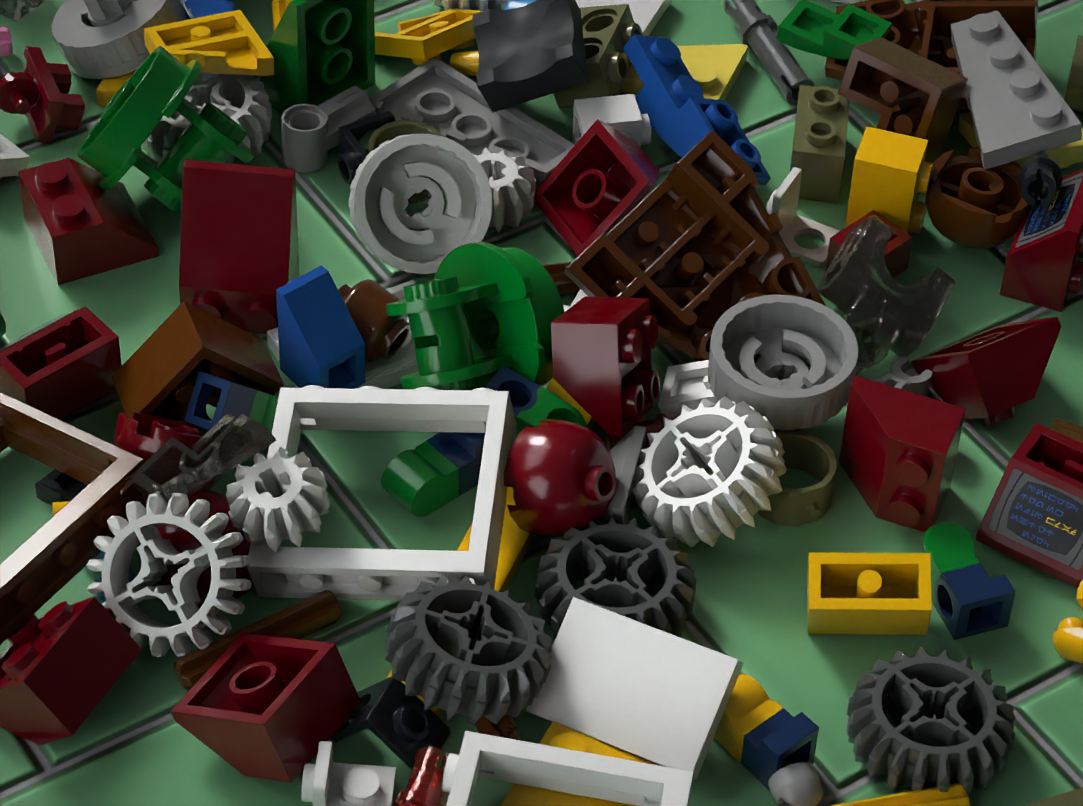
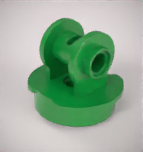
[77,46,255,215]
[386,242,565,390]

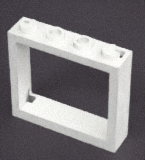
[246,385,516,601]
[442,731,693,806]

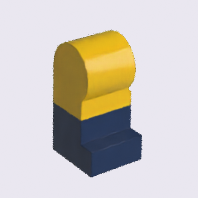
[714,673,819,791]

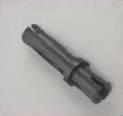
[723,0,815,105]

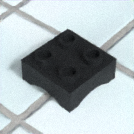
[473,0,588,113]

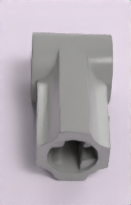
[281,85,376,173]

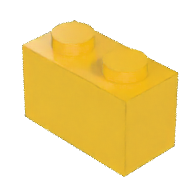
[845,126,934,235]
[807,552,932,635]

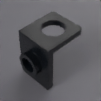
[338,111,395,185]
[331,676,450,775]

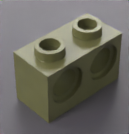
[553,4,643,107]
[790,85,850,203]

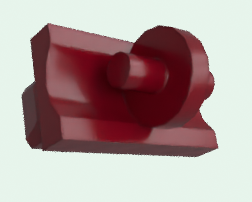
[0,46,85,143]

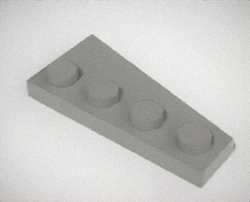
[951,10,1082,170]
[369,57,574,186]

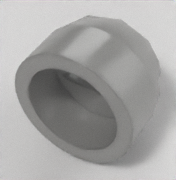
[768,763,823,806]

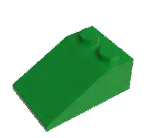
[260,0,375,114]

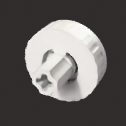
[349,134,492,274]

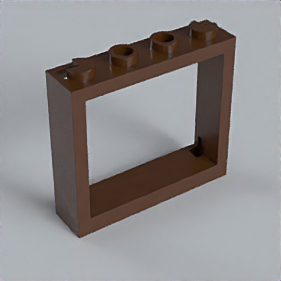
[0,392,154,645]

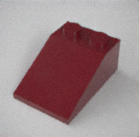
[179,160,299,334]

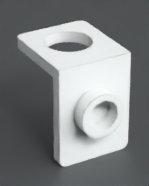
[766,167,840,267]

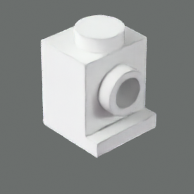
[572,94,651,148]

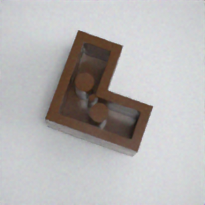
[837,37,968,163]
[111,301,284,422]

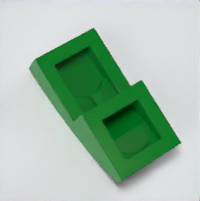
[776,0,892,60]

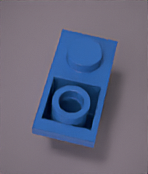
[276,265,365,389]

